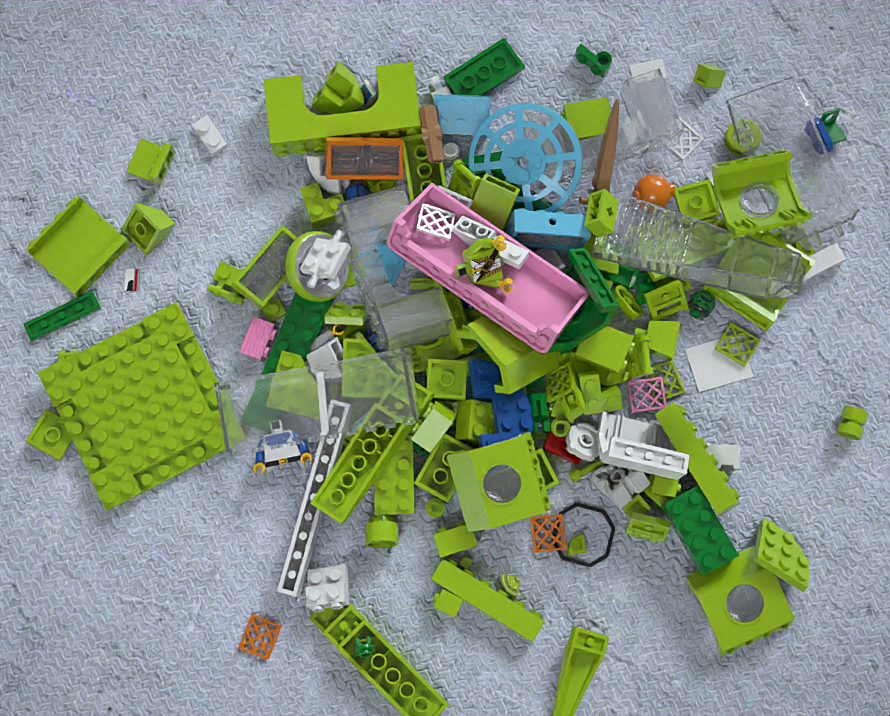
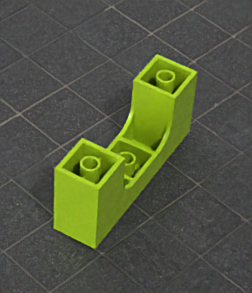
[263,62,422,157]

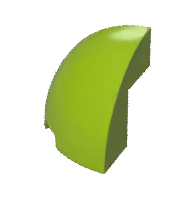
[312,61,364,114]

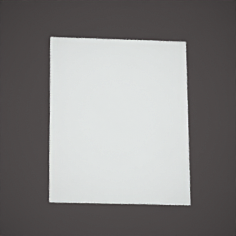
[685,336,753,392]

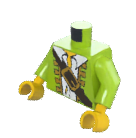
[455,235,513,293]

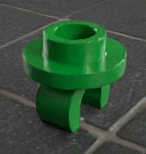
[355,636,375,658]

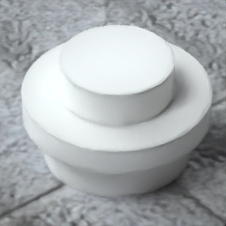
[442,142,460,161]

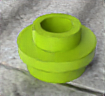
[551,417,571,437]

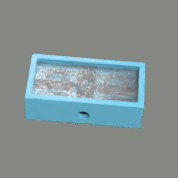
[506,208,590,251]

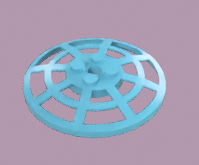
[469,103,583,217]

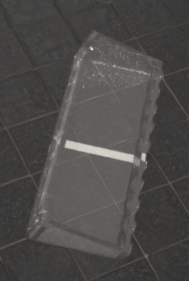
[214,347,419,456]

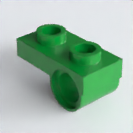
[575,44,612,78]

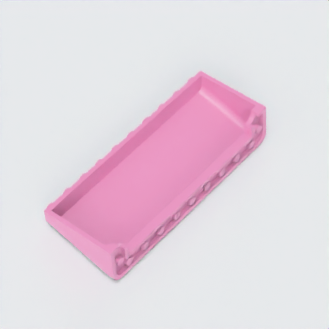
[387,183,590,353]

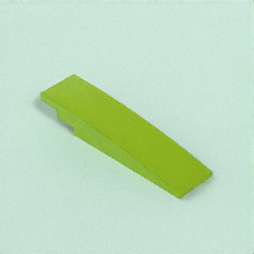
[310,374,435,525]
[309,602,450,716]

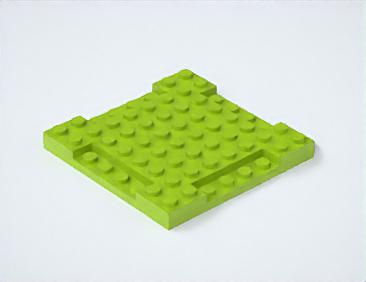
[37,302,248,511]

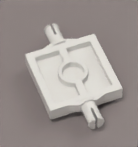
[300,230,351,288]

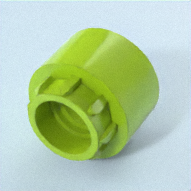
[365,515,399,549]

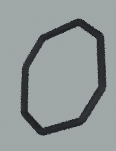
[551,503,615,567]

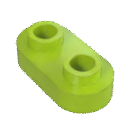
[612,285,643,320]

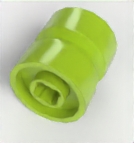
[836,406,869,440]

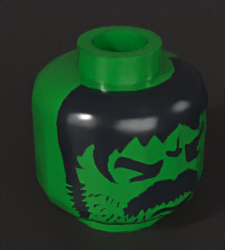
[687,290,716,319]

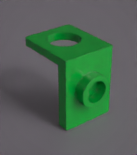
[821,108,847,145]

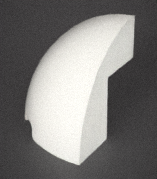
[307,151,352,195]

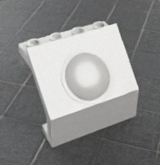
[596,411,689,480]

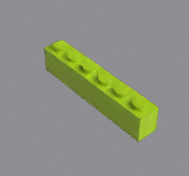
[654,402,741,516]
[431,558,545,642]

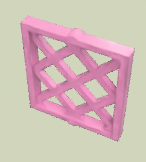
[628,377,666,413]

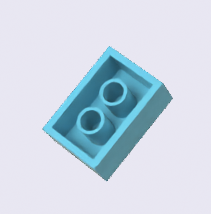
[434,94,491,135]

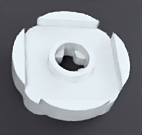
[566,423,599,461]

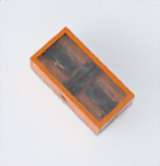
[325,137,404,179]

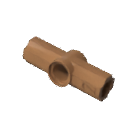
[419,104,445,164]

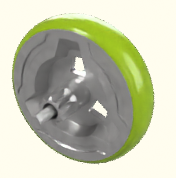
[285,231,349,302]

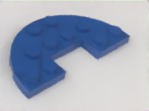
[468,358,533,475]

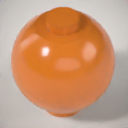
[632,174,675,212]

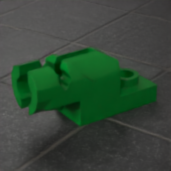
[526,376,550,434]

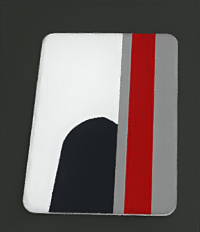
[124,269,141,291]

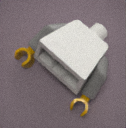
[305,324,345,384]

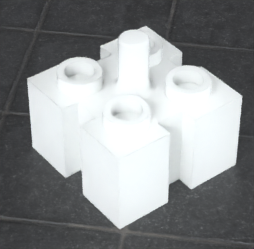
[591,464,650,509]

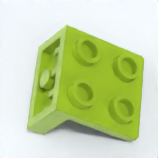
[127,139,176,185]

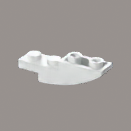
[452,215,529,269]

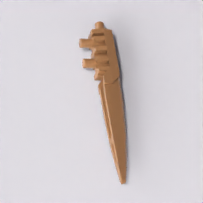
[579,99,619,215]

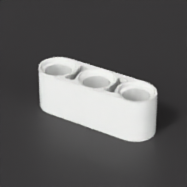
[798,243,846,285]

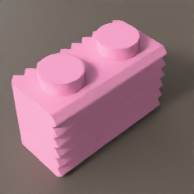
[239,316,278,362]

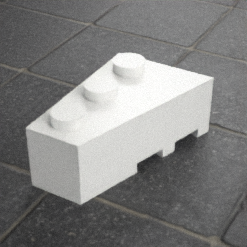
[674,443,740,473]

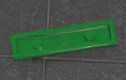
[23,291,102,342]

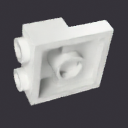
[306,565,349,612]

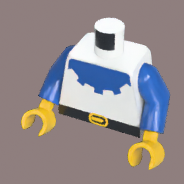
[253,420,314,476]

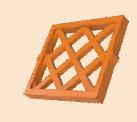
[530,514,567,553]
[238,614,282,660]

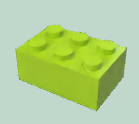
[414,433,473,504]

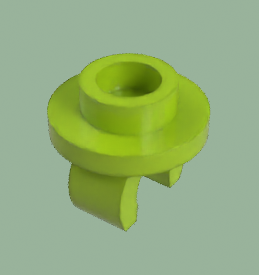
[426,498,445,518]

